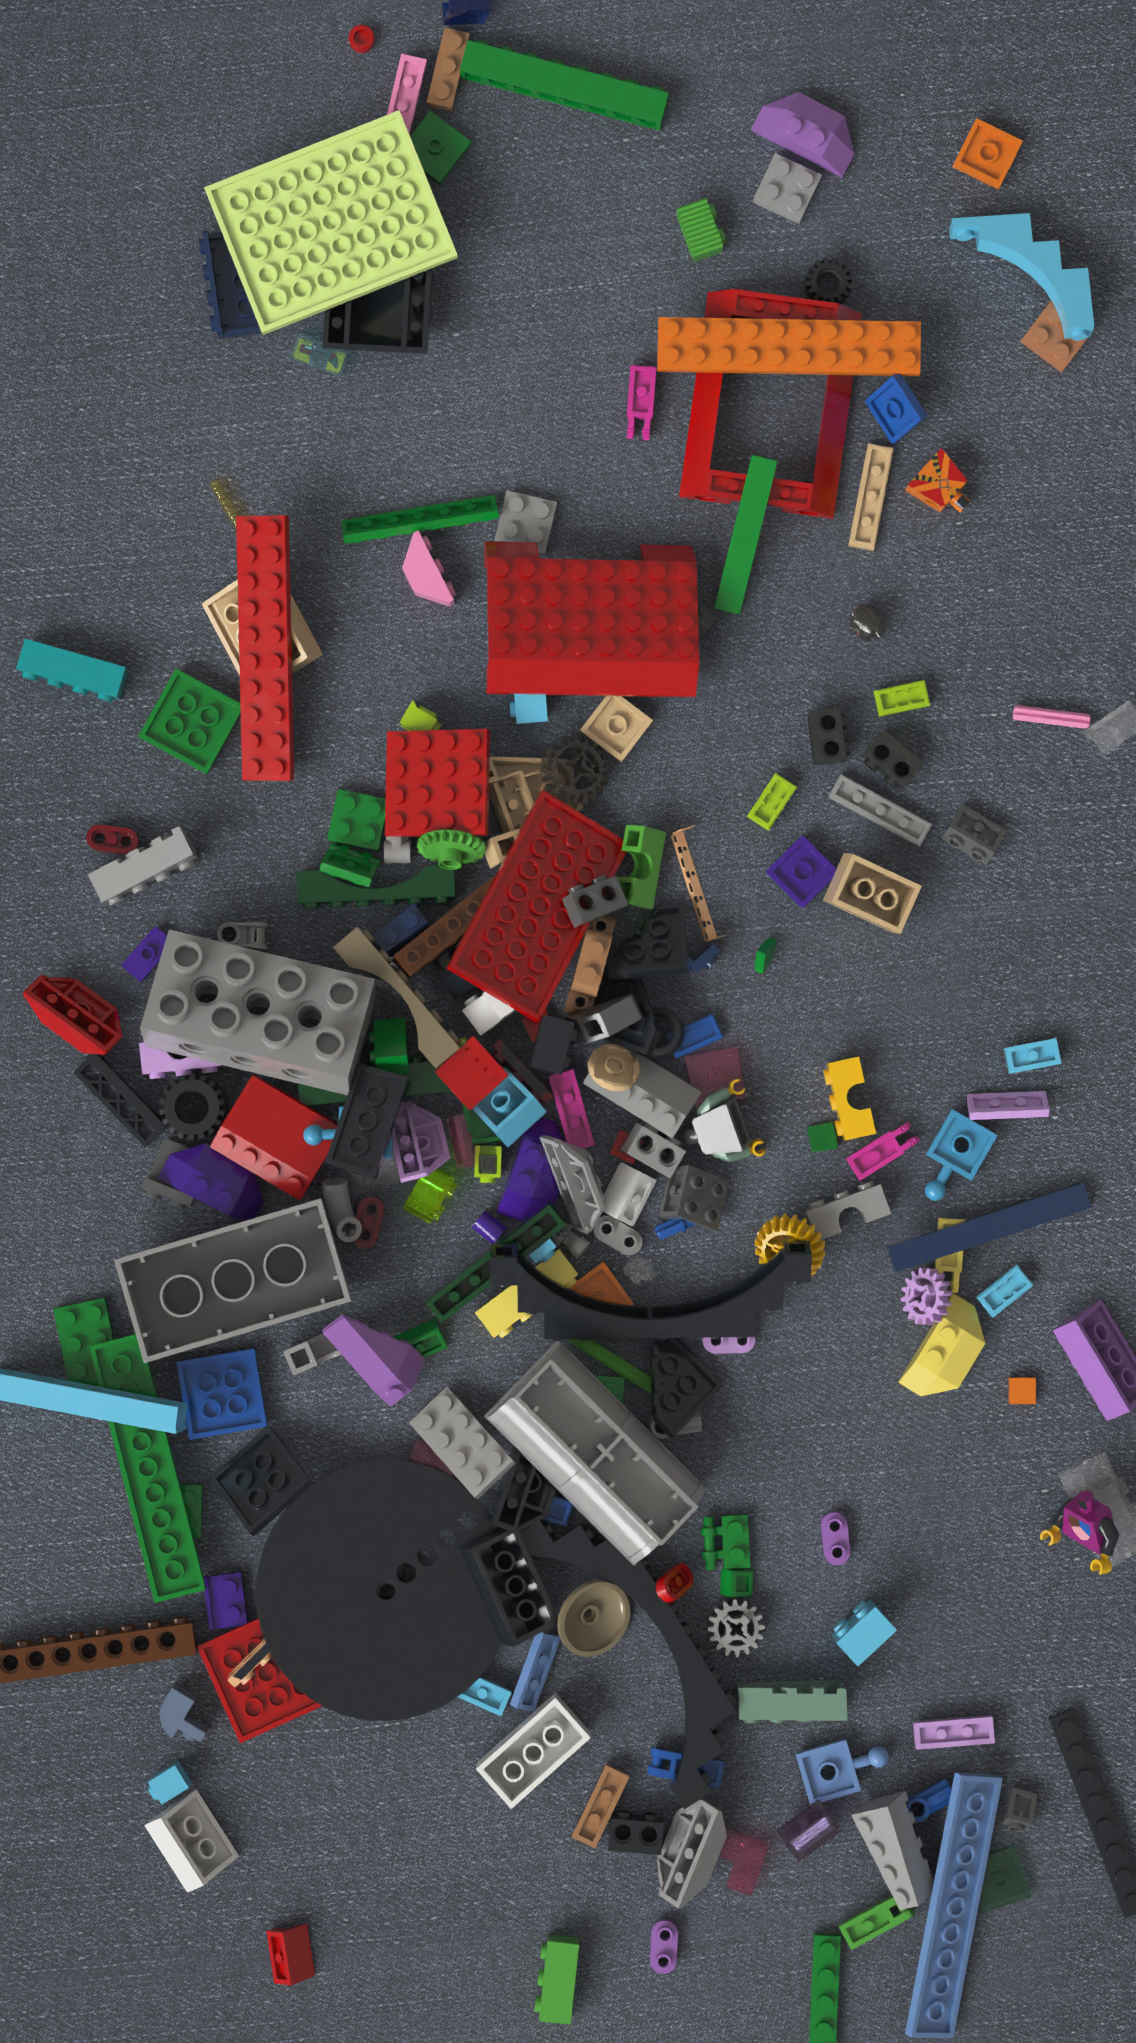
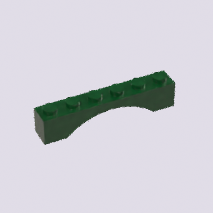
[296,865,456,909]

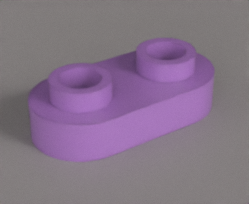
[820,1511,850,1565]
[650,1918,678,1974]

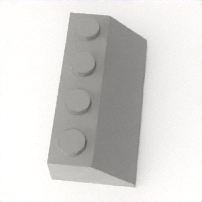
[583,1042,702,1138]

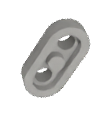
[593,1215,642,1255]

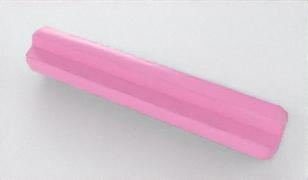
[1013,705,1090,729]

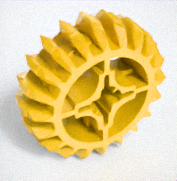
[755,1213,826,1276]

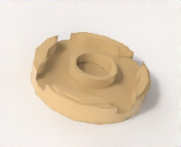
[587,1043,640,1092]

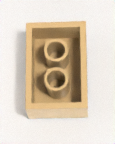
[823,853,922,934]

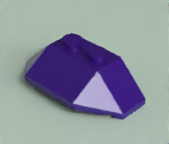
[496,1117,564,1221]
[158,1143,264,1221]

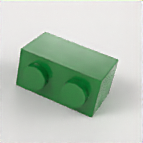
[369,1017,409,1074]

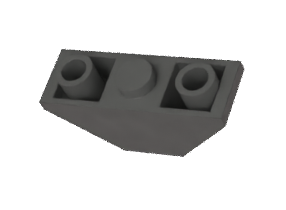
[564,994,643,1043]

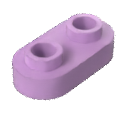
[702,1337,755,1354]

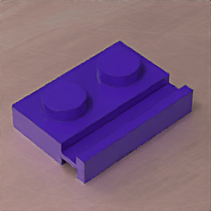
[204,1571,248,1630]

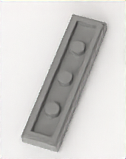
[828,774,932,847]

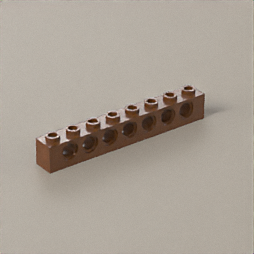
[0,1616,198,1683]

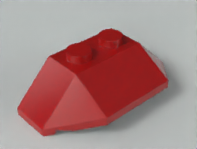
[23,975,122,1055]

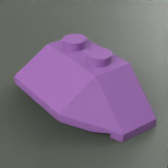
[751,92,854,178]

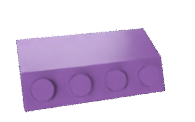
[1053,1299,1136,1421]

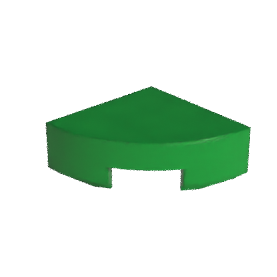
[754,937,777,974]

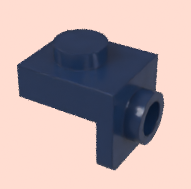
[687,944,720,973]

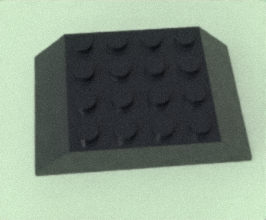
[322,197,436,354]

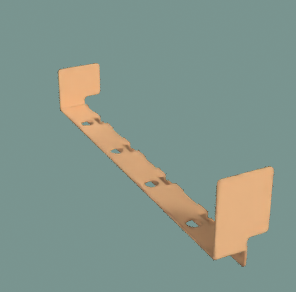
[671,826,726,942]

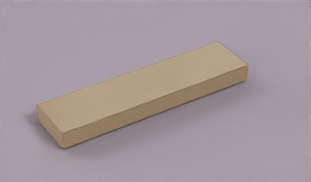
[848,443,894,551]

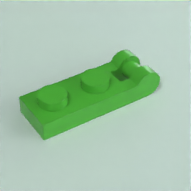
[838,1894,915,1950]

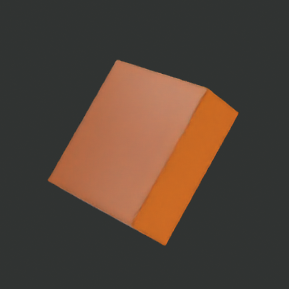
[1008,1377,1036,1404]

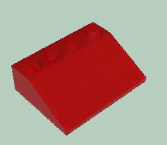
[210,1074,338,1201]

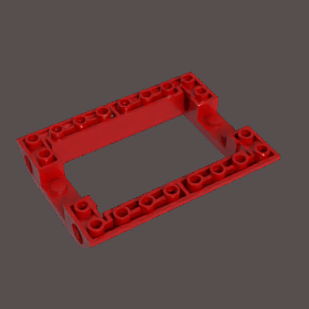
[679,289,862,519]

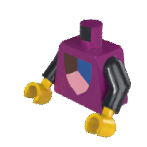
[1040,1491,1119,1575]

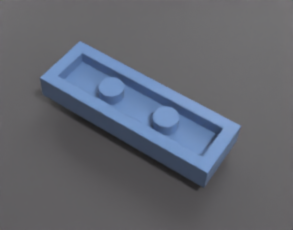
[510,1631,560,1711]

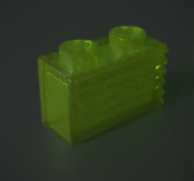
[402,1168,458,1224]

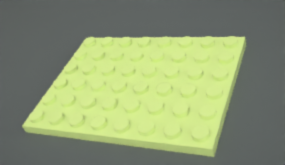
[204,110,458,335]

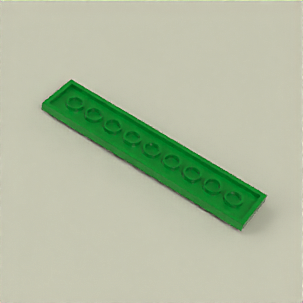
[89,1334,207,1603]

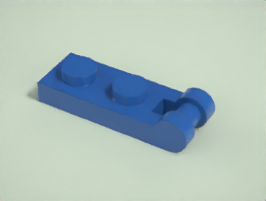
[647,1747,725,1788]

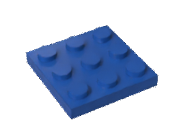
[176,1348,268,1440]

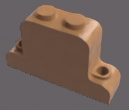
[564,915,616,1013]

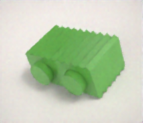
[676,198,726,262]

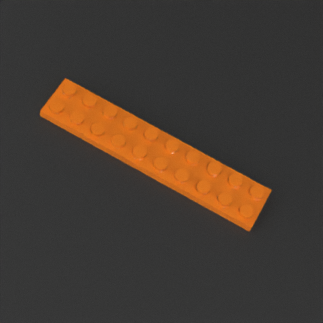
[657,317,921,376]

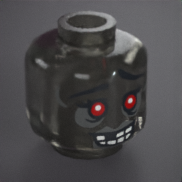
[848,603,887,642]

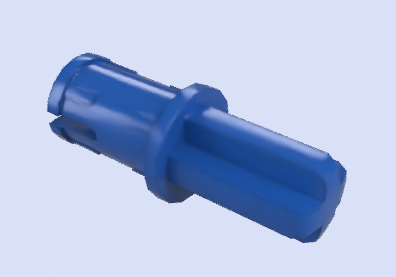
[654,1219,696,1240]

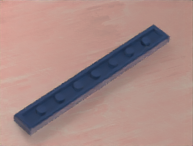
[887,1183,1092,1272]

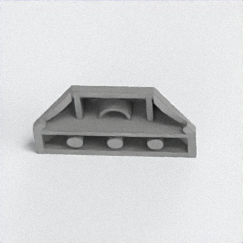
[540,1135,605,1234]
[657,1798,727,1909]

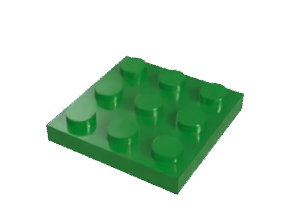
[138,668,241,775]

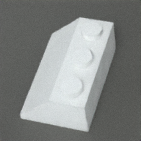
[144,1790,239,1892]

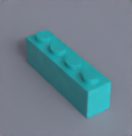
[16,639,129,703]

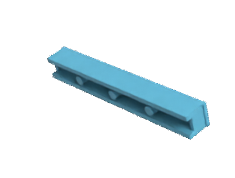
[0,1368,188,1434]

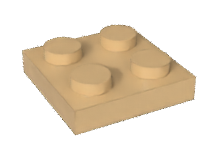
[580,696,653,763]

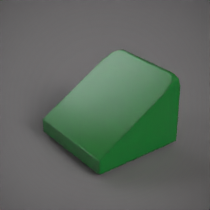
[807,1122,838,1153]
[720,1568,754,1597]

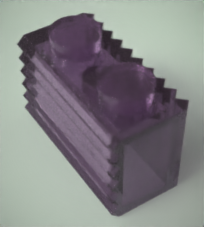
[777,1799,842,1861]

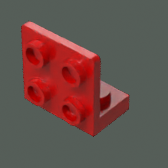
[435,1036,509,1110]

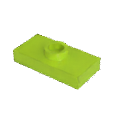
[873,680,930,717]
[747,773,797,831]

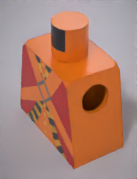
[905,448,971,513]

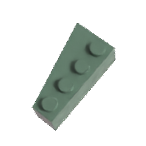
[737,1679,848,1724]

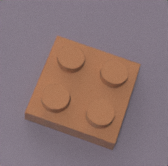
[1020,301,1094,373]

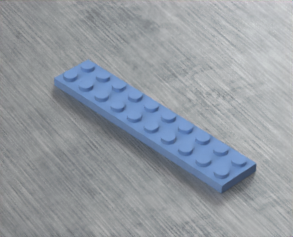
[905,1772,1003,2038]

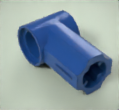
[906,1778,952,1822]

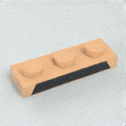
[228,1639,272,1687]

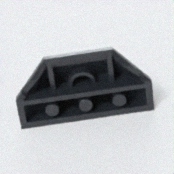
[491,1446,556,1533]

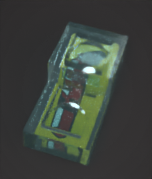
[289,333,349,377]

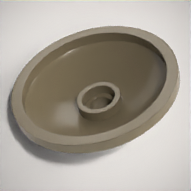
[557,1580,630,1657]

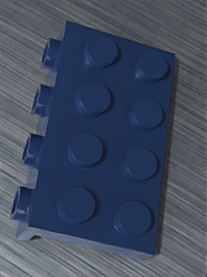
[199,231,276,339]

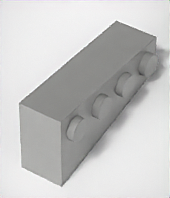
[88,826,199,906]

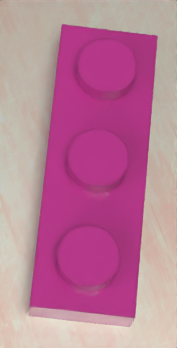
[548,1069,595,1148]

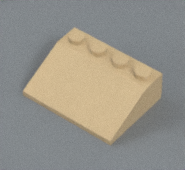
[202,580,323,675]

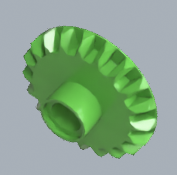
[417,830,486,870]

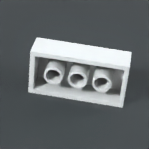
[476,1692,591,1809]

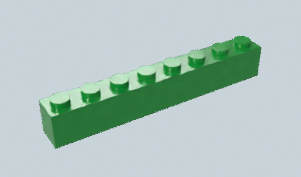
[460,39,669,131]

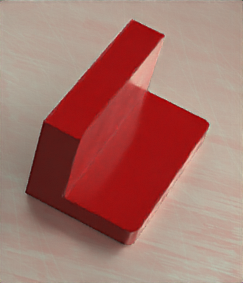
[266,1924,315,1985]

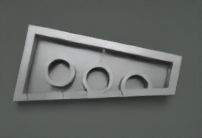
[851,1791,934,1910]

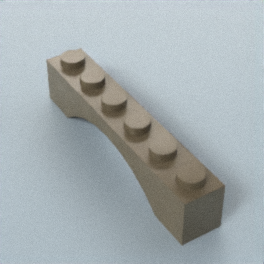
[333,927,461,1069]

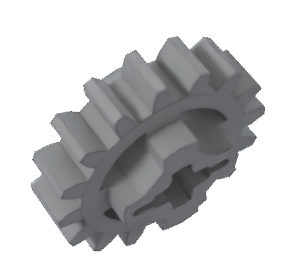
[707,1598,765,1657]

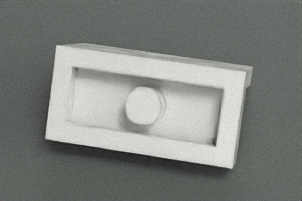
[603,1162,657,1227]

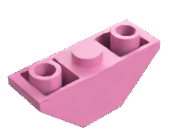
[402,531,456,607]

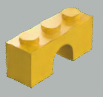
[823,1057,876,1140]

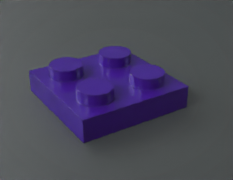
[765,835,836,909]

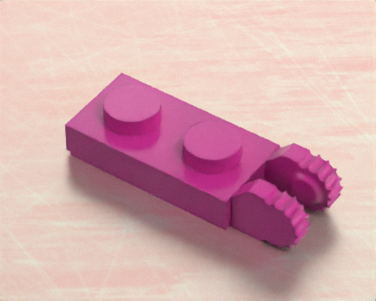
[627,365,656,440]
[845,1122,920,1181]

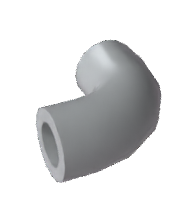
[322,1177,362,1242]

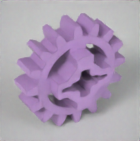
[901,1268,952,1325]

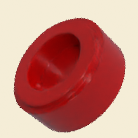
[349,25,375,53]

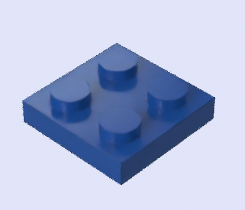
[865,374,928,444]

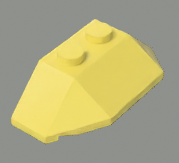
[898,1293,985,1396]

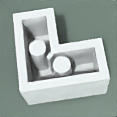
[462,992,516,1036]

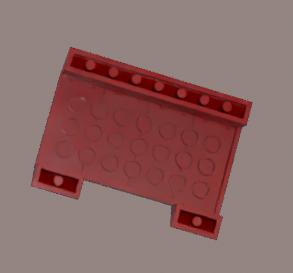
[484,541,699,697]

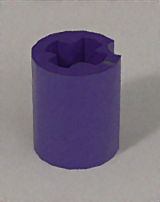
[471,1211,506,1244]

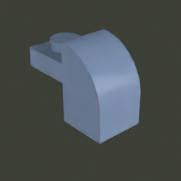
[160,1683,209,1742]

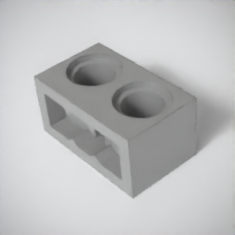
[620,1122,686,1179]

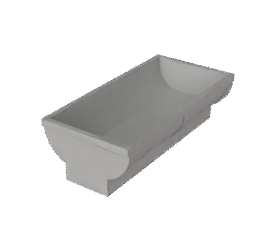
[484,1341,707,1565]

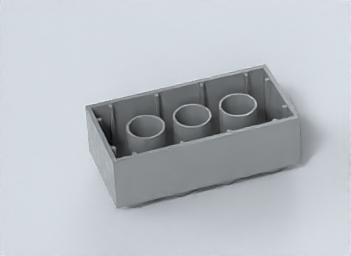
[114,1198,352,1363]

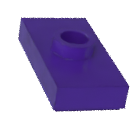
[121,926,167,983]

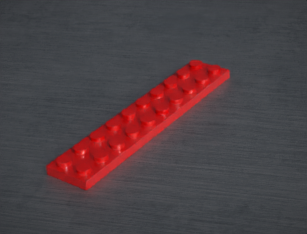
[236,515,294,781]

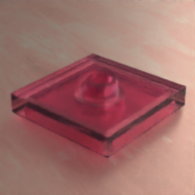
[685,1047,747,1108]
[447,1114,475,1169]

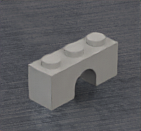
[805,1181,891,1240]
[283,1318,359,1376]

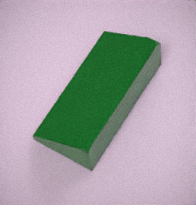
[392,1318,448,1358]

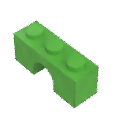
[617,825,666,909]

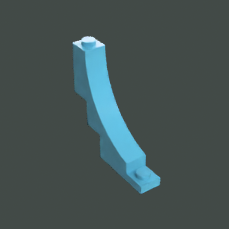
[949,213,1094,341]

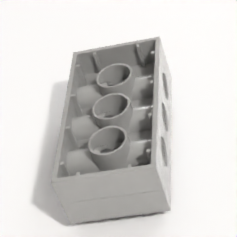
[140,930,376,1095]

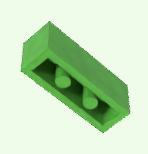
[534,1934,579,2025]

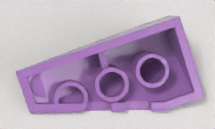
[322,1314,425,1407]

